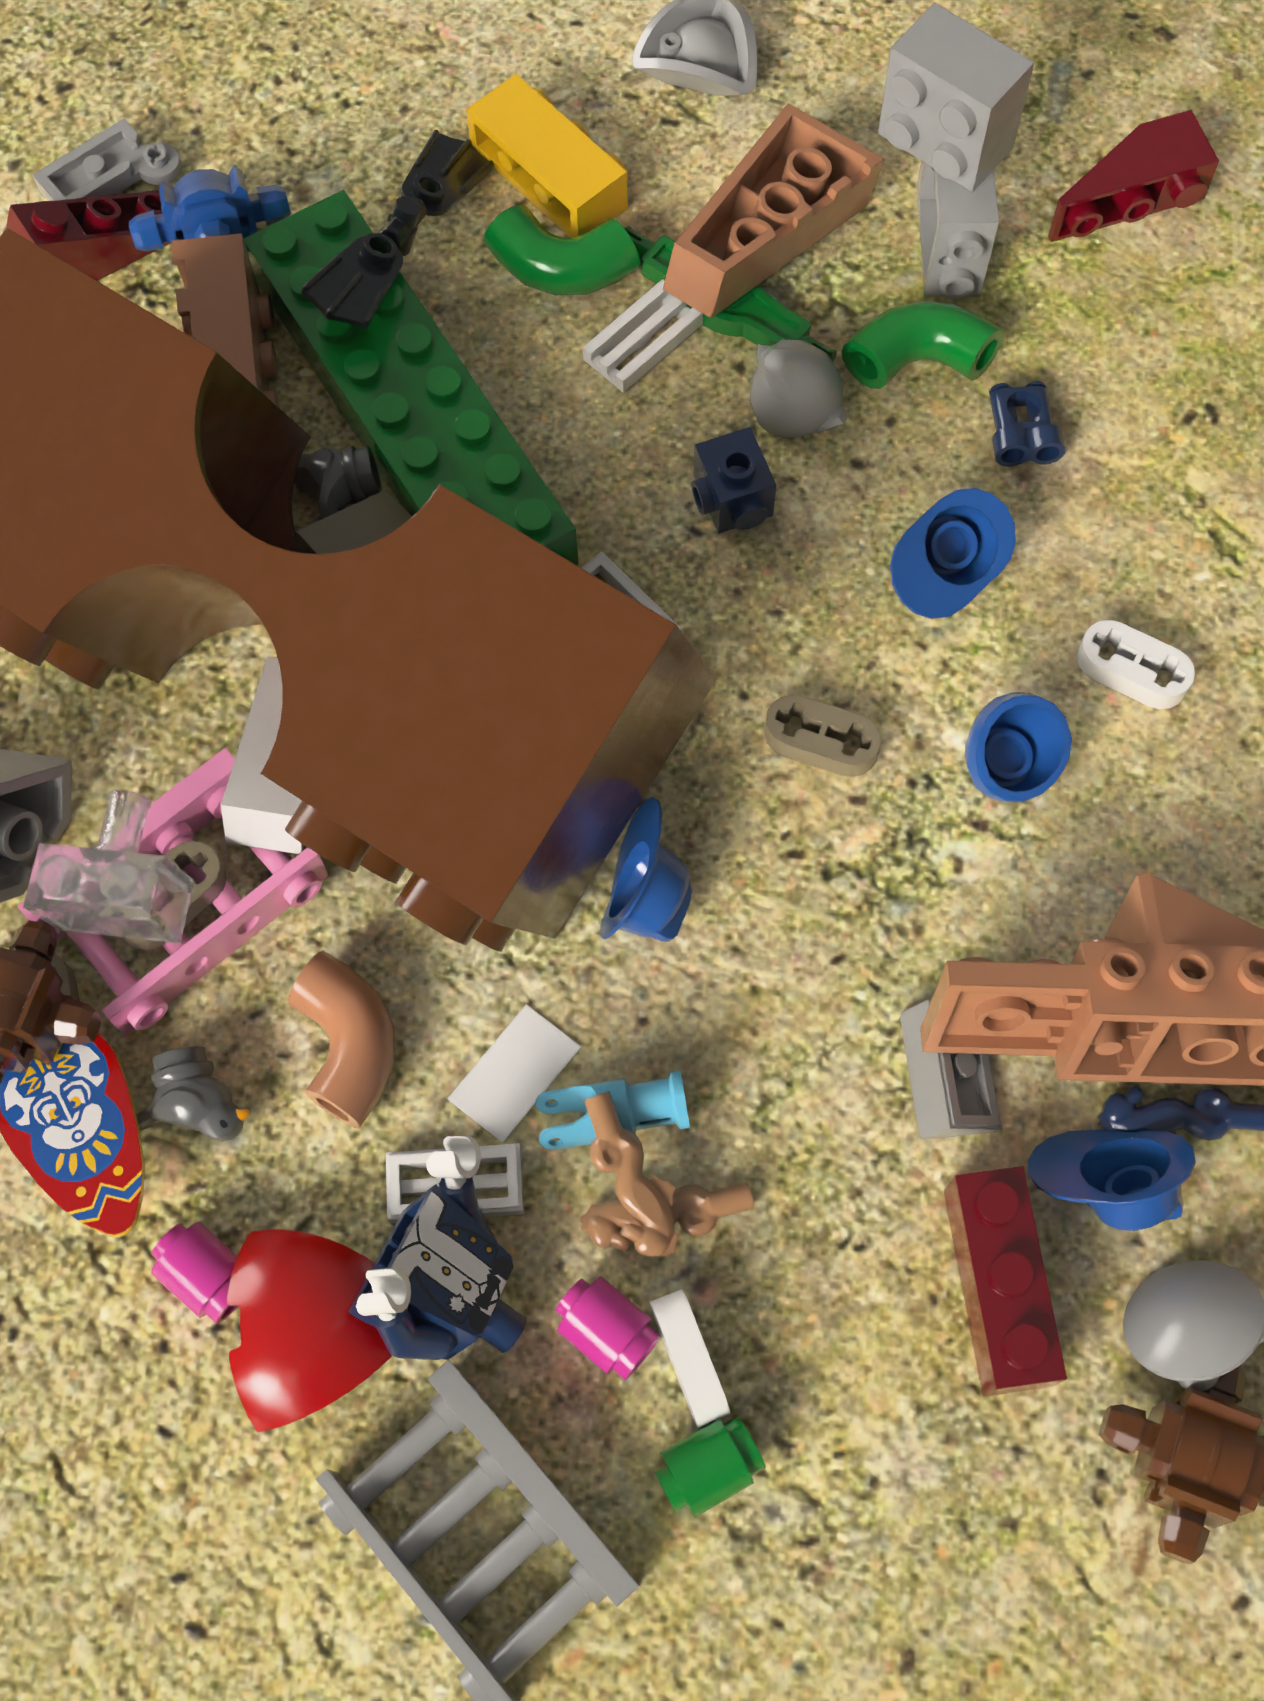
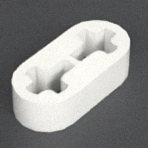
[1077,620,1195,709]
[649,1289,731,1429]

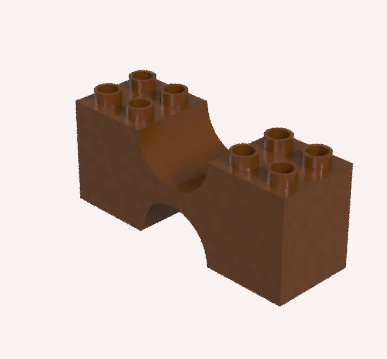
[0,227,717,952]

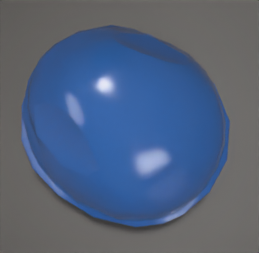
[965,692,1072,803]

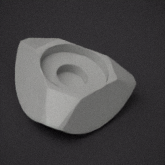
[632,0,757,96]

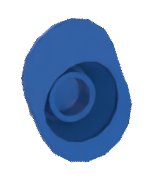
[890,488,1016,619]
[599,797,692,942]
[1028,1130,1196,1231]

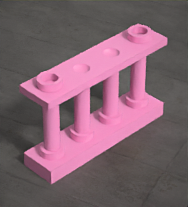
[17,748,329,1037]

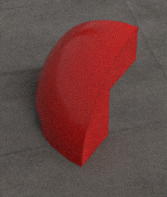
[227,1229,392,1433]

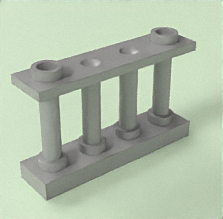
[316,1360,640,1701]

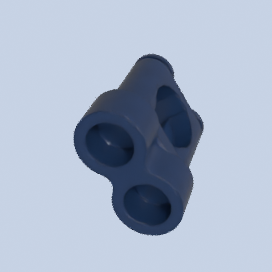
[989,381,1066,467]

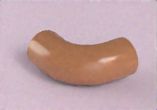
[288,950,394,1129]

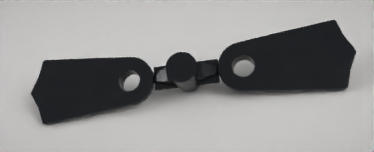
[301,130,494,329]

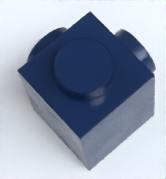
[691,427,777,534]

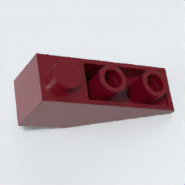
[1048,110,1219,242]
[6,191,171,281]

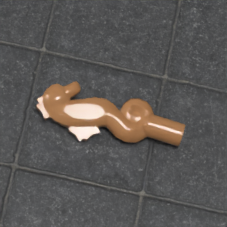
[584,1091,680,1258]
[580,1182,754,1252]

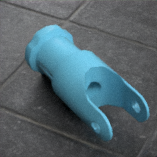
[535,1070,690,1150]

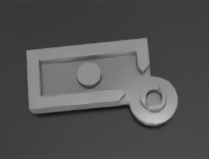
[32,119,181,201]

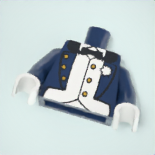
[348,1136,527,1360]

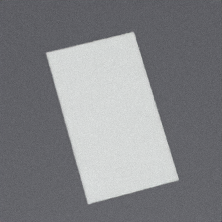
[447,1004,581,1143]

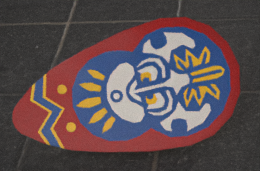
[0,1033,145,1237]

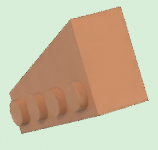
[663,103,885,318]
[171,233,280,408]

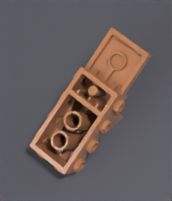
[920,874,1264,1086]

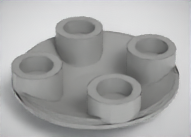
[1123,1260,1264,1391]

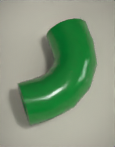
[483,205,640,296]
[841,301,1004,389]

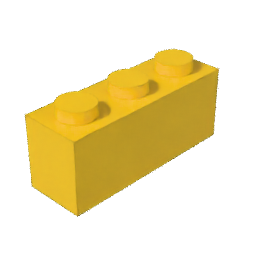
[466,73,628,238]

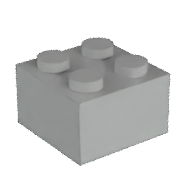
[878,2,1035,193]

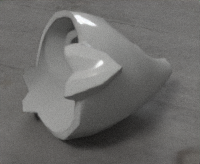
[749,340,848,438]

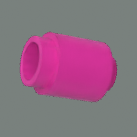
[151,1222,238,1324]
[555,1276,661,1381]

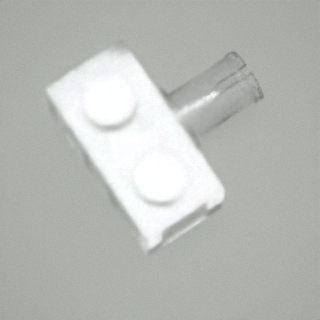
[23,790,195,943]

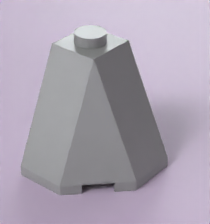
[0,749,72,903]

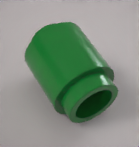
[654,1416,766,1518]

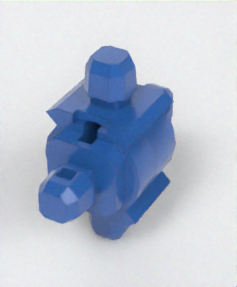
[129,164,291,251]

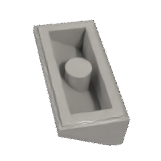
[900,999,1002,1139]

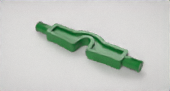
[625,226,837,362]

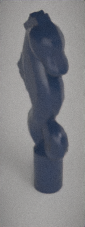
[1097,1085,1264,1141]

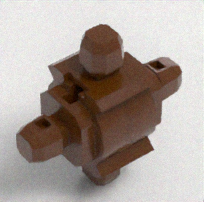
[0,920,102,1083]
[1099,1365,1264,1564]

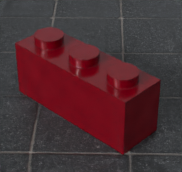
[944,1166,1067,1397]

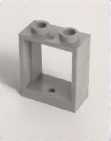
[916,161,999,299]

